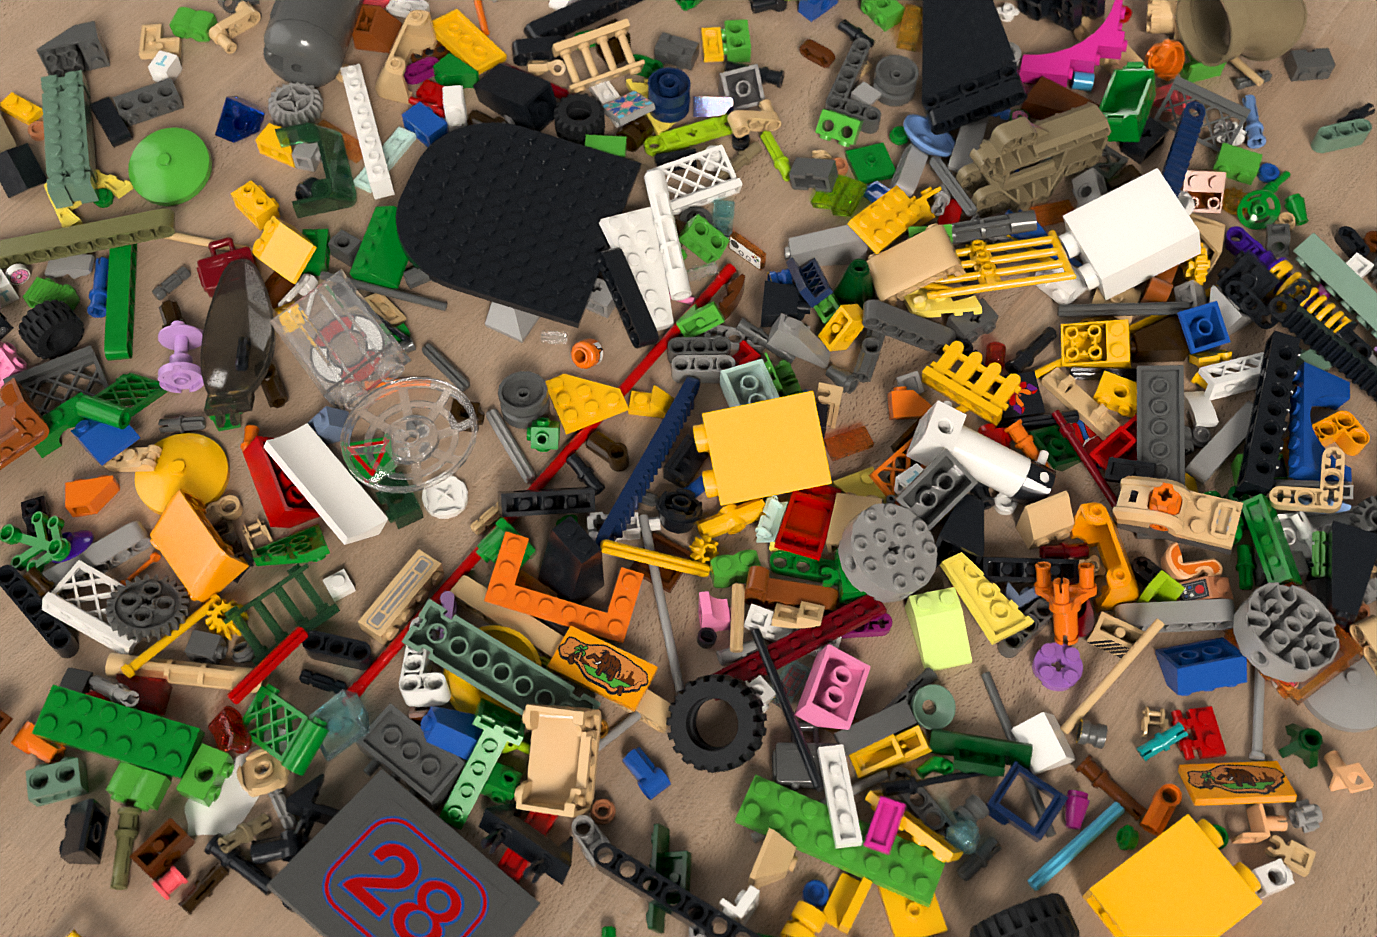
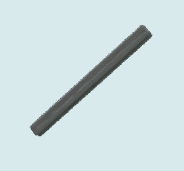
[1058,302,1191,317]

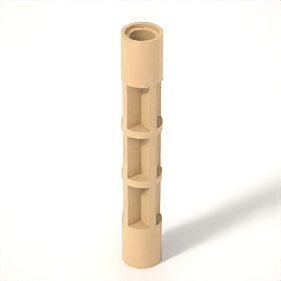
[105,653,269,693]

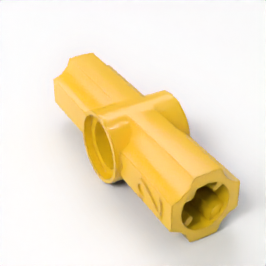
[697,498,767,539]

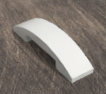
[744,603,842,657]

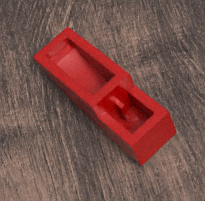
[1089,414,1137,471]

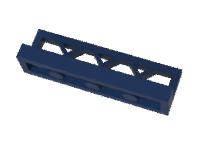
[786,257,833,308]

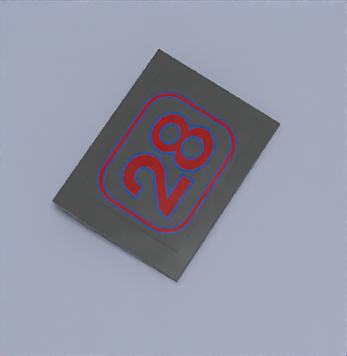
[266,769,540,937]

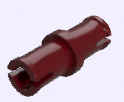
[1039,542,1089,559]

